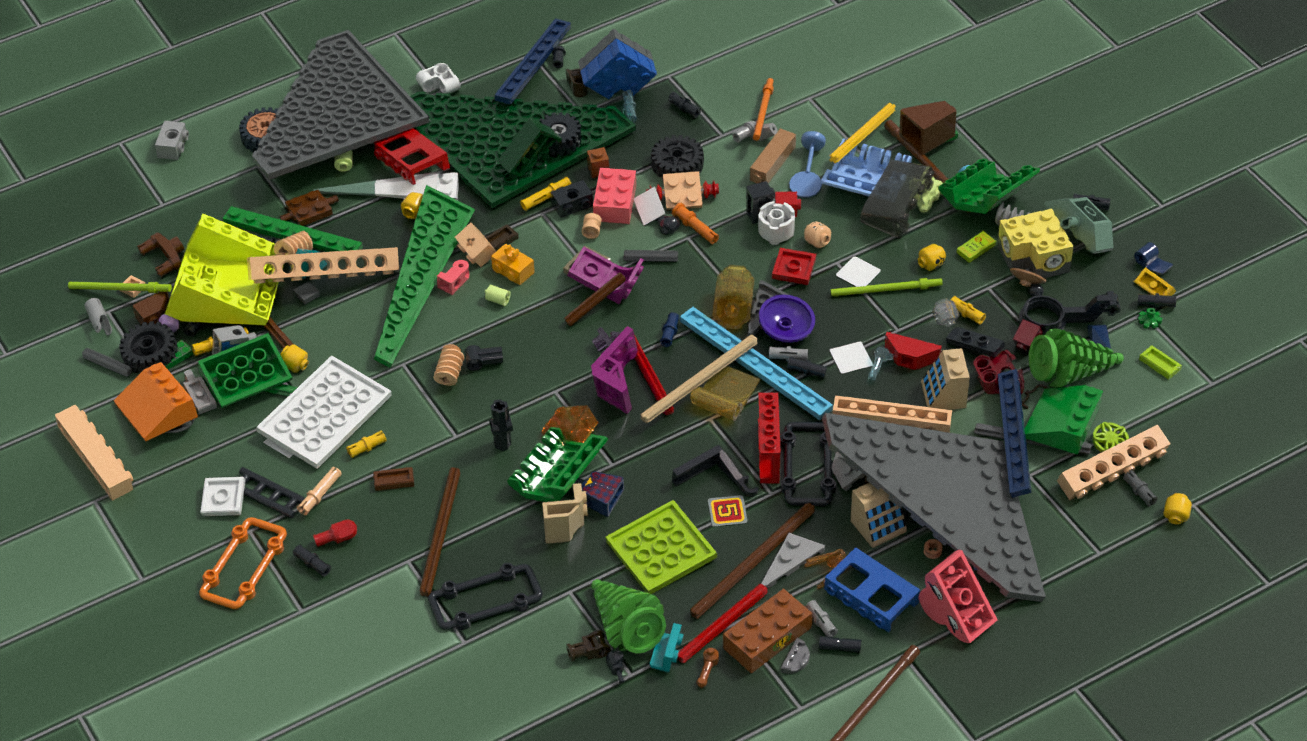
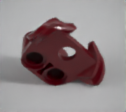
[973,350,1025,395]

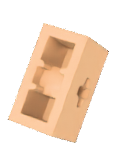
[455,223,496,267]

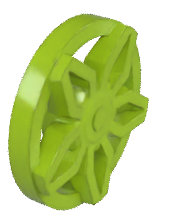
[1092,422,1129,452]

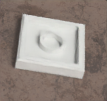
[200,477,245,516]

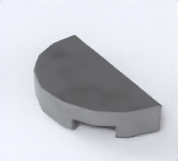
[781,637,810,674]

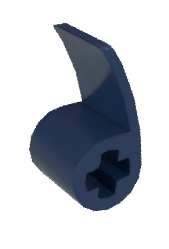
[1134,242,1173,275]

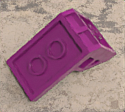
[591,326,638,414]

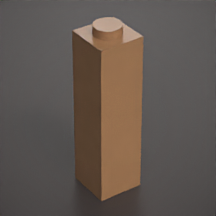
[750,128,796,183]

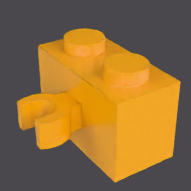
[491,244,535,285]

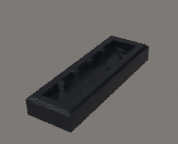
[946,327,1005,357]

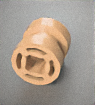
[582,213,602,239]

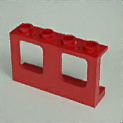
[374,128,450,185]
[758,393,780,484]

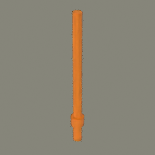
[753,78,774,141]

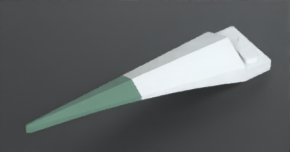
[313,172,459,200]

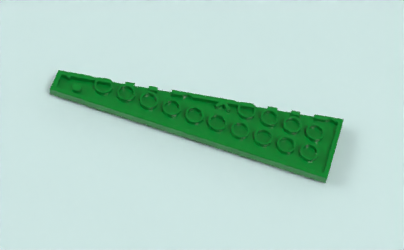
[373,185,475,368]

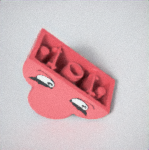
[919,550,998,643]

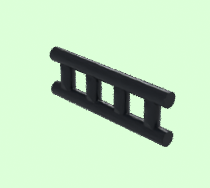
[239,467,305,519]

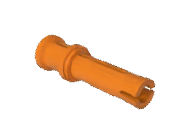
[672,203,719,244]

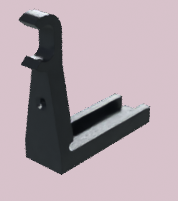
[672,445,759,497]

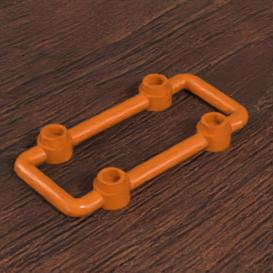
[199,517,287,609]

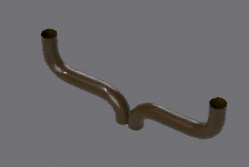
[1022,384,1047,409]

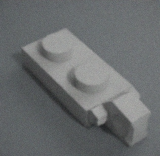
[183,369,217,414]

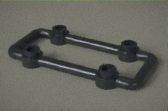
[780,422,836,506]
[427,563,543,630]

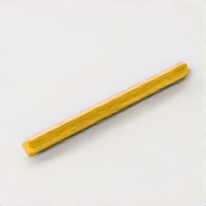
[829,103,896,163]

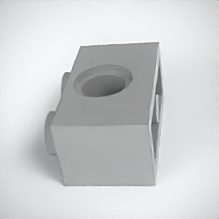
[155,121,189,160]

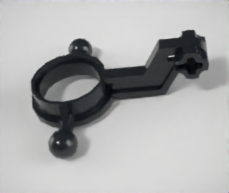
[1019,284,1121,335]

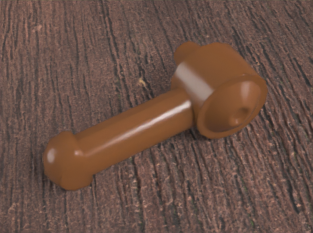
[697,648,719,688]

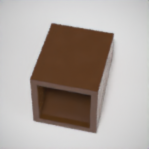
[899,101,957,155]

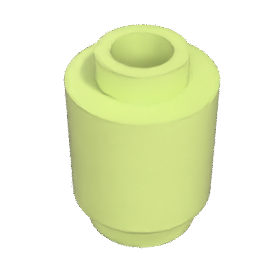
[334,150,353,172]

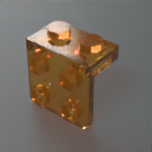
[541,405,599,443]

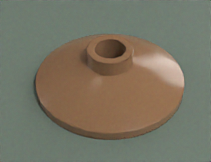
[1010,268,1046,287]

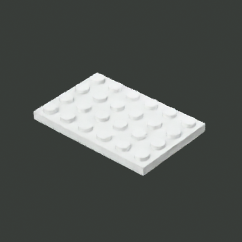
[257,355,392,469]

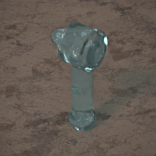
[868,346,894,380]

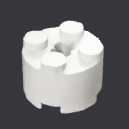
[758,201,795,245]

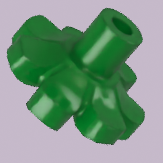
[1138,308,1163,329]

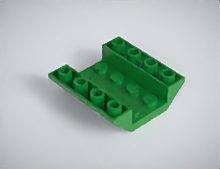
[938,159,1040,214]

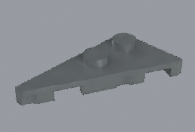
[747,280,789,337]

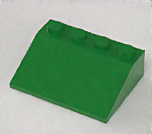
[198,333,293,408]
[1025,385,1103,455]

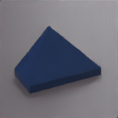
[1087,325,1111,349]

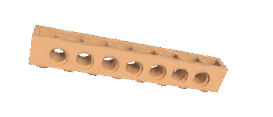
[247,247,399,283]

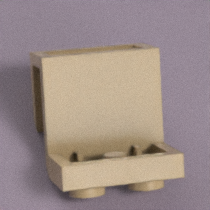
[543,483,588,543]

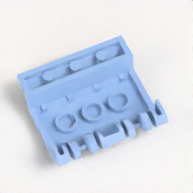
[821,138,912,203]

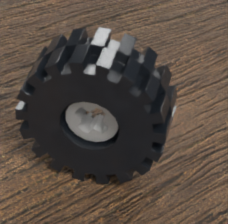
[539,112,582,156]

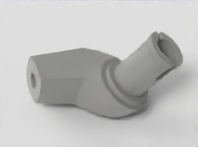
[732,121,777,143]

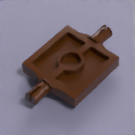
[279,190,339,226]

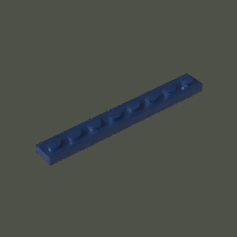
[495,18,571,105]
[998,369,1031,498]

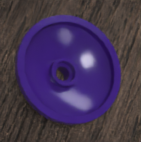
[759,295,815,342]

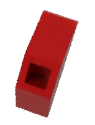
[885,332,942,370]

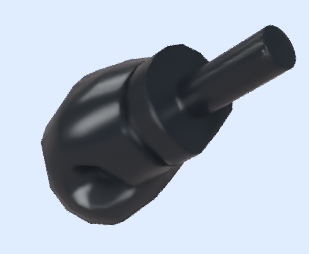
[655,215,680,235]
[606,649,624,684]

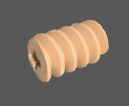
[274,231,313,255]
[433,344,464,386]

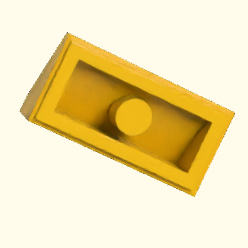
[1134,267,1176,296]

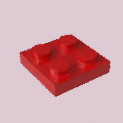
[772,248,816,285]

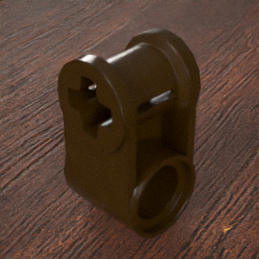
[565,68,588,97]

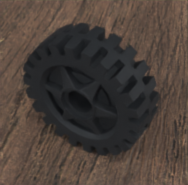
[651,135,704,180]
[119,321,178,373]

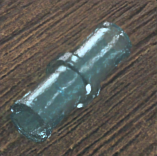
[622,90,637,122]

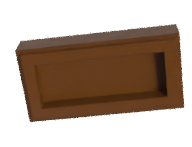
[373,467,414,491]

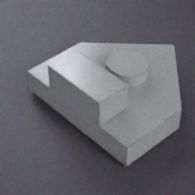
[831,452,865,491]

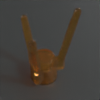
[804,549,846,589]

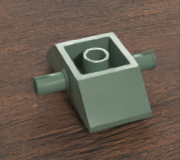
[1044,197,1114,254]

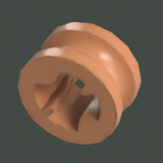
[924,539,942,559]

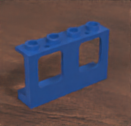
[824,548,920,632]

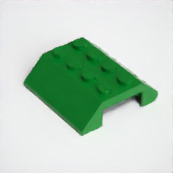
[507,427,608,502]

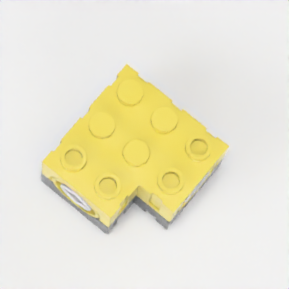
[997,209,1073,278]

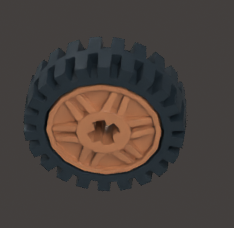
[239,107,278,152]

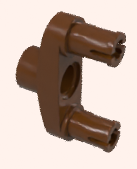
[137,232,185,278]

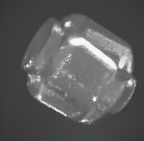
[932,298,959,328]

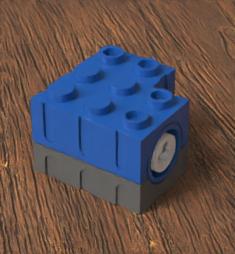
[578,29,657,99]

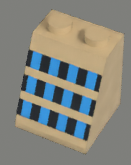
[921,348,970,410]
[851,483,907,548]

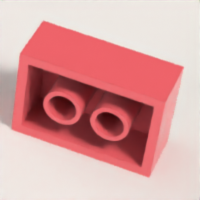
[593,168,636,224]

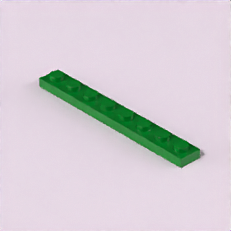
[223,206,363,252]

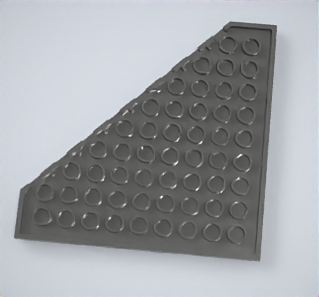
[252,30,429,180]
[822,413,1046,602]

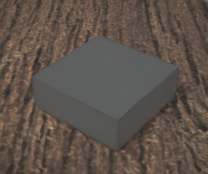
[293,281,320,305]

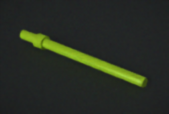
[830,278,943,297]
[68,282,172,293]

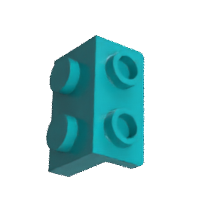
[649,623,684,672]

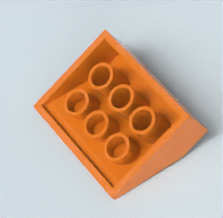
[114,362,198,441]

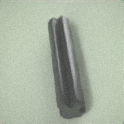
[624,250,678,262]
[82,348,132,377]

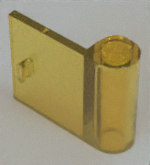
[690,366,760,421]

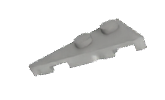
[761,533,825,588]

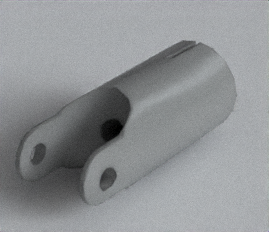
[84,298,112,335]

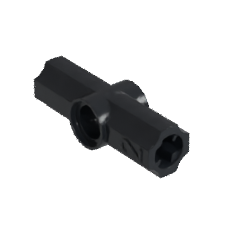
[489,399,513,451]

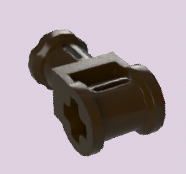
[566,630,611,662]

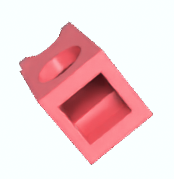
[437,260,469,295]

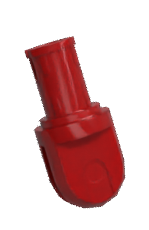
[313,520,357,547]

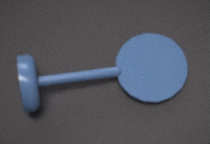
[789,131,826,198]

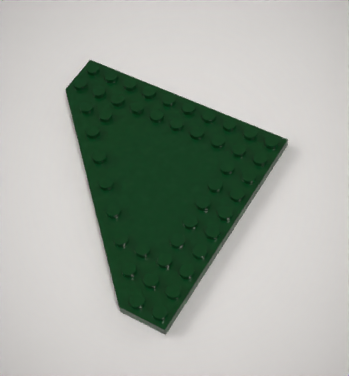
[410,91,636,208]

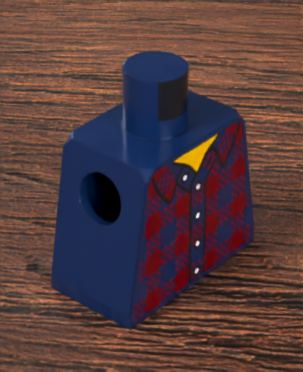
[574,471,624,517]

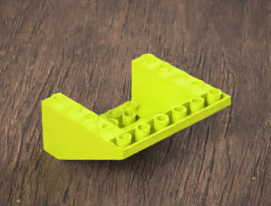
[165,213,284,325]

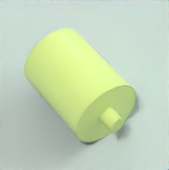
[485,285,511,306]

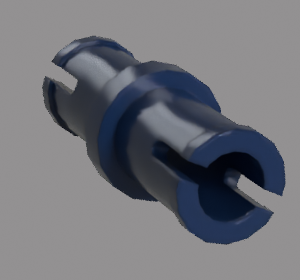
[660,312,680,347]

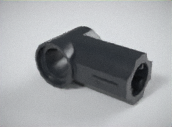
[464,345,503,371]

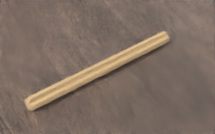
[641,335,757,423]

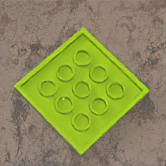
[605,500,717,594]

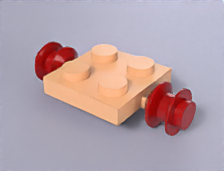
[646,171,719,211]

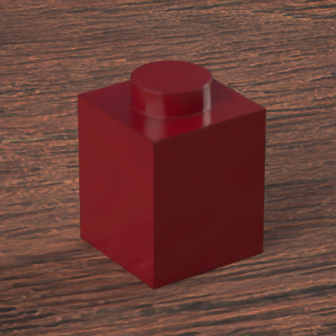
[1013,319,1042,352]

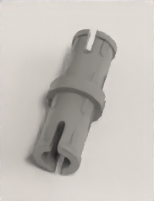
[769,346,808,361]
[806,600,838,637]

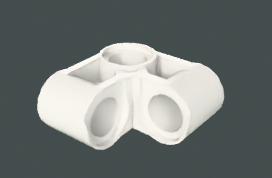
[416,63,461,94]

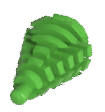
[1029,328,1124,388]
[591,579,666,653]

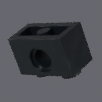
[551,180,593,218]

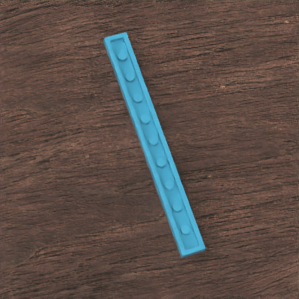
[680,307,833,420]

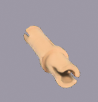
[297,467,342,515]

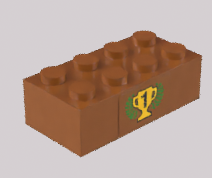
[723,588,812,674]

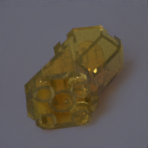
[712,265,755,330]

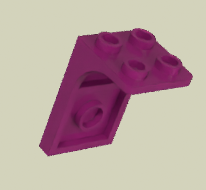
[567,246,644,304]

